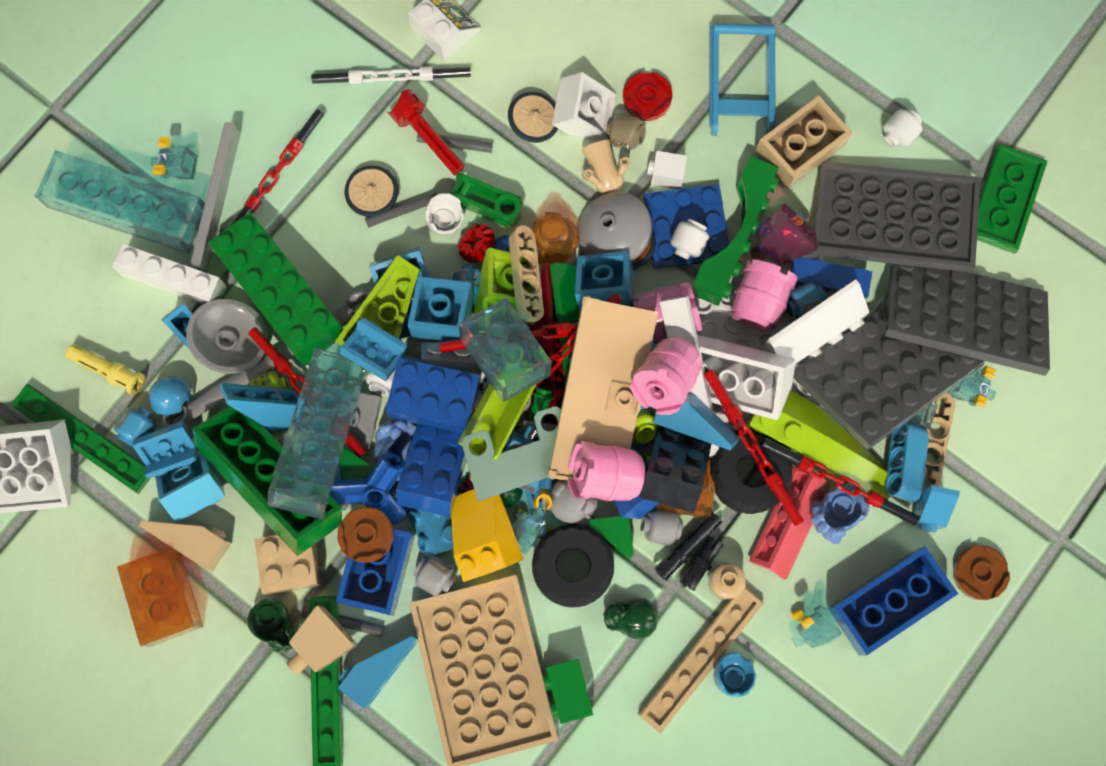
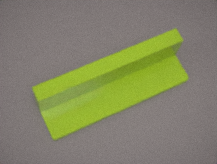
[458,351,545,460]

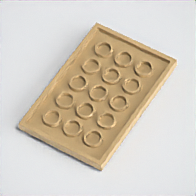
[410,575,558,766]

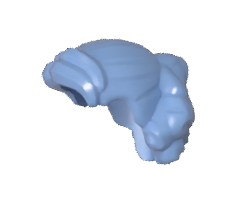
[374,419,417,481]
[810,483,869,544]

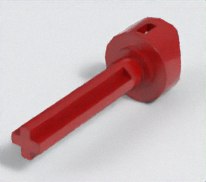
[387,89,464,176]

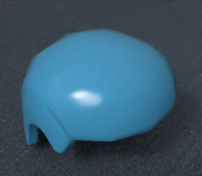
[149,376,191,415]
[713,652,756,698]

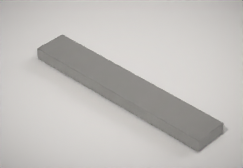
[190,122,240,273]

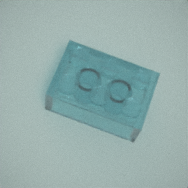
[459,297,552,403]

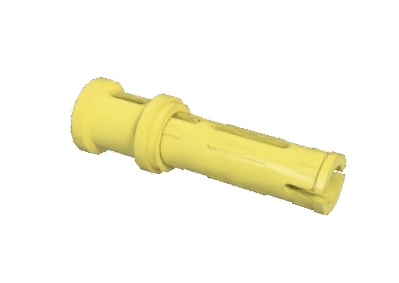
[65,344,145,395]

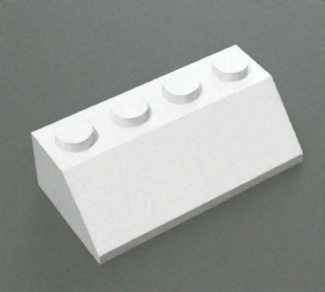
[761,279,869,368]
[697,335,796,420]

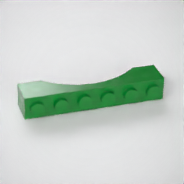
[692,156,779,306]

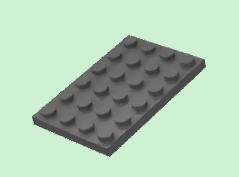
[811,161,981,273]
[885,264,1050,376]
[793,305,985,450]

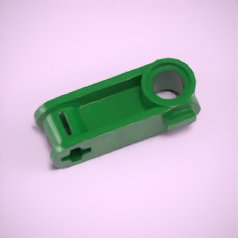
[448,173,524,228]

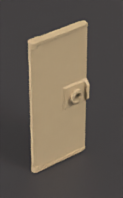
[547,296,658,480]

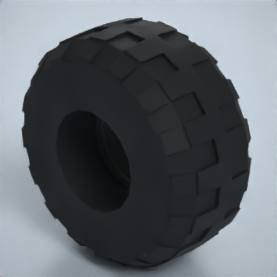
[709,432,793,514]
[532,524,614,608]

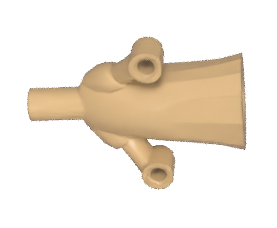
[581,139,630,194]

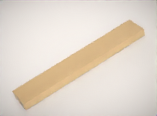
[639,587,764,734]

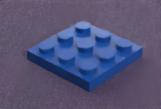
[643,184,729,269]

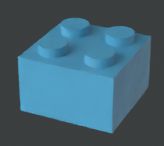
[575,251,634,312]
[408,276,474,342]

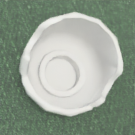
[425,193,464,236]

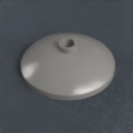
[576,192,652,262]
[186,299,268,374]

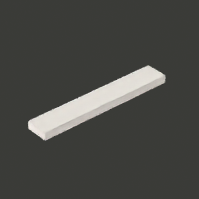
[660,296,719,457]

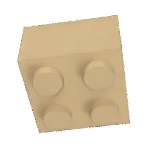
[254,535,323,596]

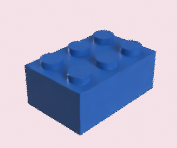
[385,358,480,434]
[396,424,467,517]
[336,529,415,616]

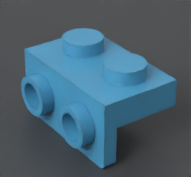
[340,317,407,382]
[132,421,198,478]
[409,508,453,558]

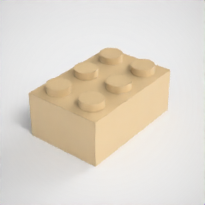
[755,95,852,189]

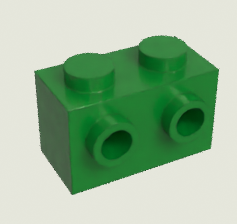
[542,659,593,724]

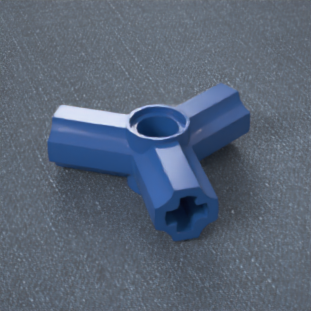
[332,452,408,525]

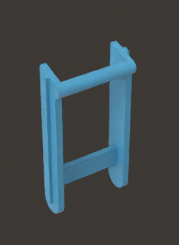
[709,23,776,136]

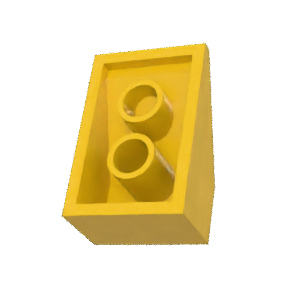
[451,489,524,582]

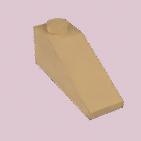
[138,521,232,571]

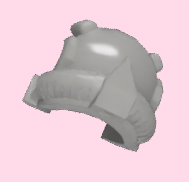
[541,479,598,525]

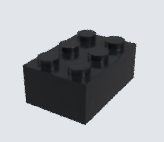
[639,426,712,514]

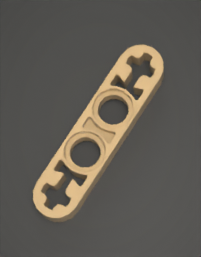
[509,225,544,325]
[923,393,955,489]

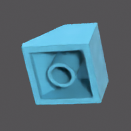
[155,450,225,523]

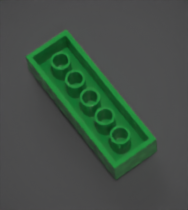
[207,212,343,366]
[193,406,342,557]

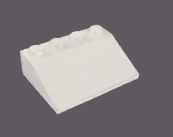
[0,419,71,513]

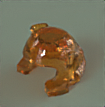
[532,212,580,265]

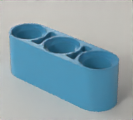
[885,422,929,503]

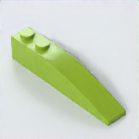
[745,390,890,500]

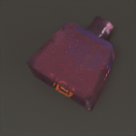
[750,203,818,265]

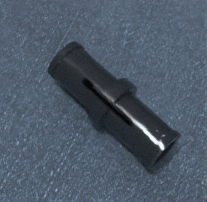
[679,536,724,591]

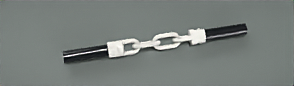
[311,67,471,84]

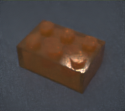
[117,547,203,647]

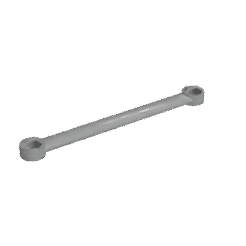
[163,291,368,429]

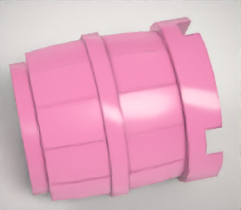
[731,259,798,332]
[633,281,702,343]
[631,337,702,415]
[568,441,645,501]

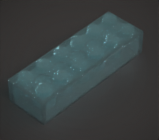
[34,150,205,254]
[267,348,367,520]

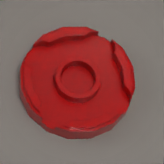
[622,72,673,121]

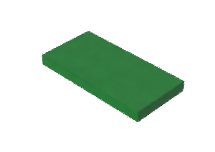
[977,144,1048,254]

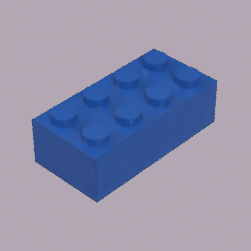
[827,546,958,656]

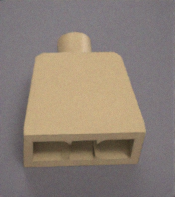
[286,605,358,675]

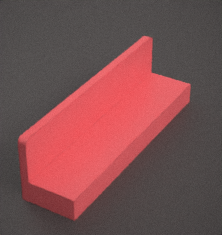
[749,465,830,580]

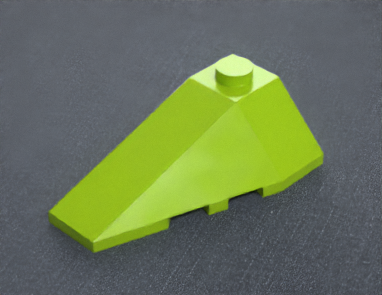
[335,255,420,347]

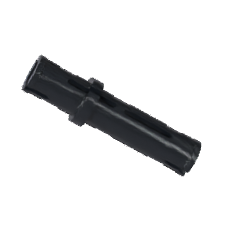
[654,511,723,581]

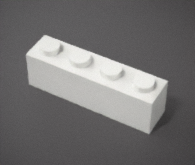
[112,244,227,305]

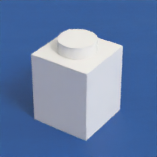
[647,151,687,189]

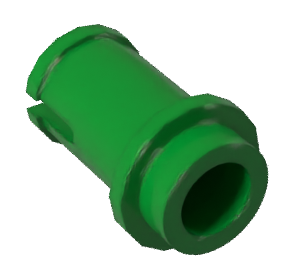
[528,387,554,423]

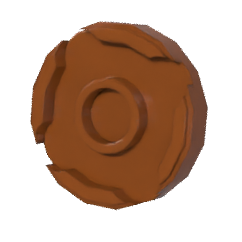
[337,507,394,563]
[953,546,1010,600]

